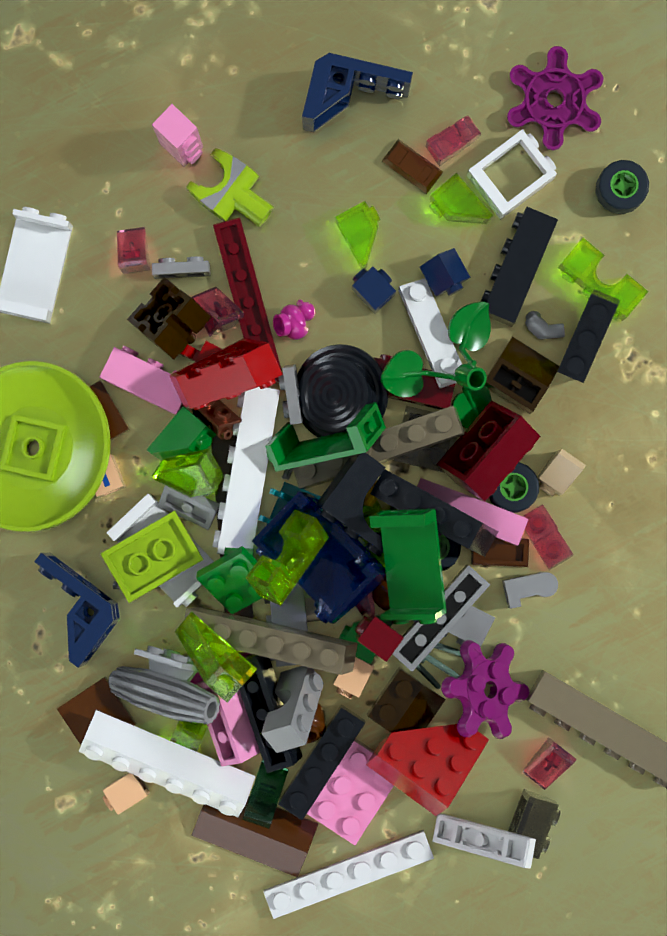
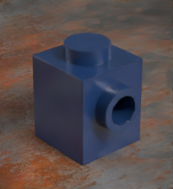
[420,248,471,296]
[352,266,396,314]

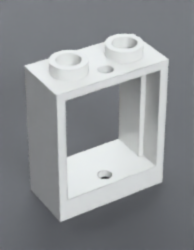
[467,129,557,220]

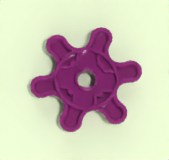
[507,46,604,151]
[441,640,530,739]

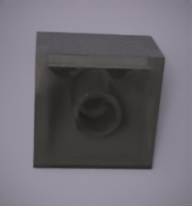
[508,789,561,859]

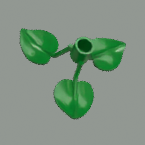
[381,302,492,428]

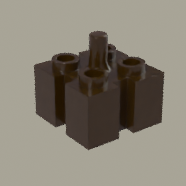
[127,277,211,360]

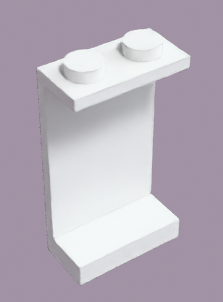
[0,207,73,324]
[107,494,214,608]

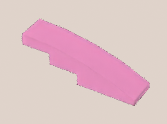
[417,478,529,546]

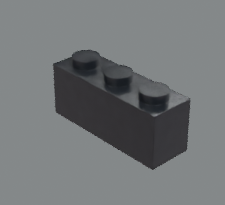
[557,289,620,383]

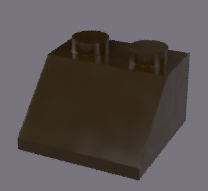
[367,667,446,733]

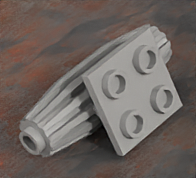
[108,645,220,724]

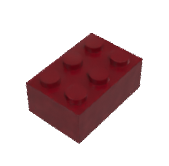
[437,400,541,502]

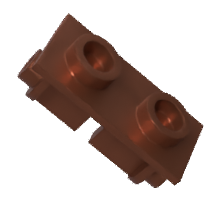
[192,400,242,440]

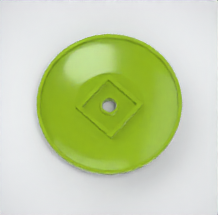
[0,361,111,532]

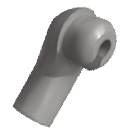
[525,311,565,339]

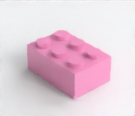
[307,738,394,845]

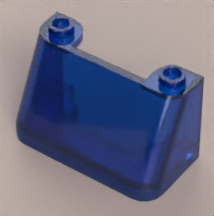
[252,491,386,624]

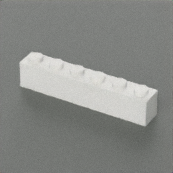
[213,387,280,555]
[79,710,255,817]

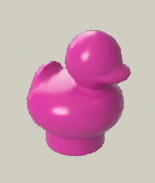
[273,300,315,340]

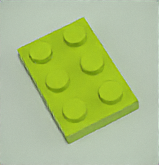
[101,511,204,603]

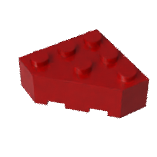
[169,338,283,410]
[366,724,489,816]

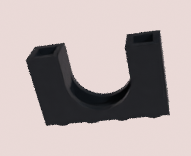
[316,452,442,557]
[370,469,499,557]

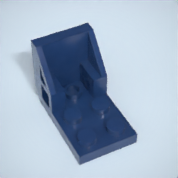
[302,53,413,132]
[34,553,120,668]

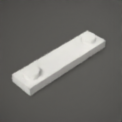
[398,278,462,388]
[432,813,536,868]

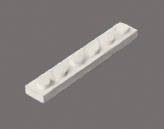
[264,830,434,919]

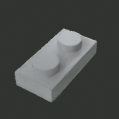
[152,256,211,279]
[279,364,304,425]
[158,480,220,530]

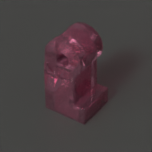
[425,115,482,167]

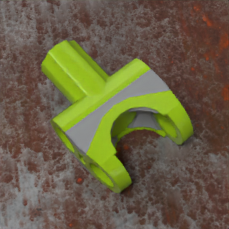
[186,148,274,227]

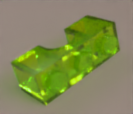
[558,238,649,321]
[246,509,329,606]

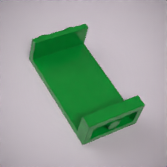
[265,402,386,472]
[369,509,447,625]

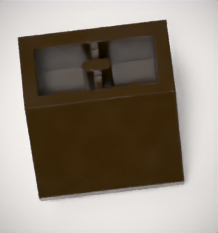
[485,336,559,414]

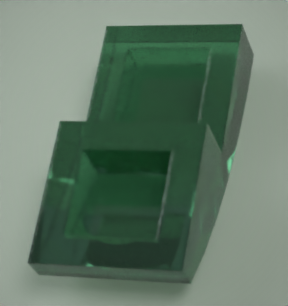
[242,761,289,829]

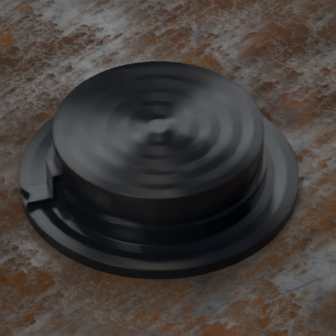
[297,344,388,437]

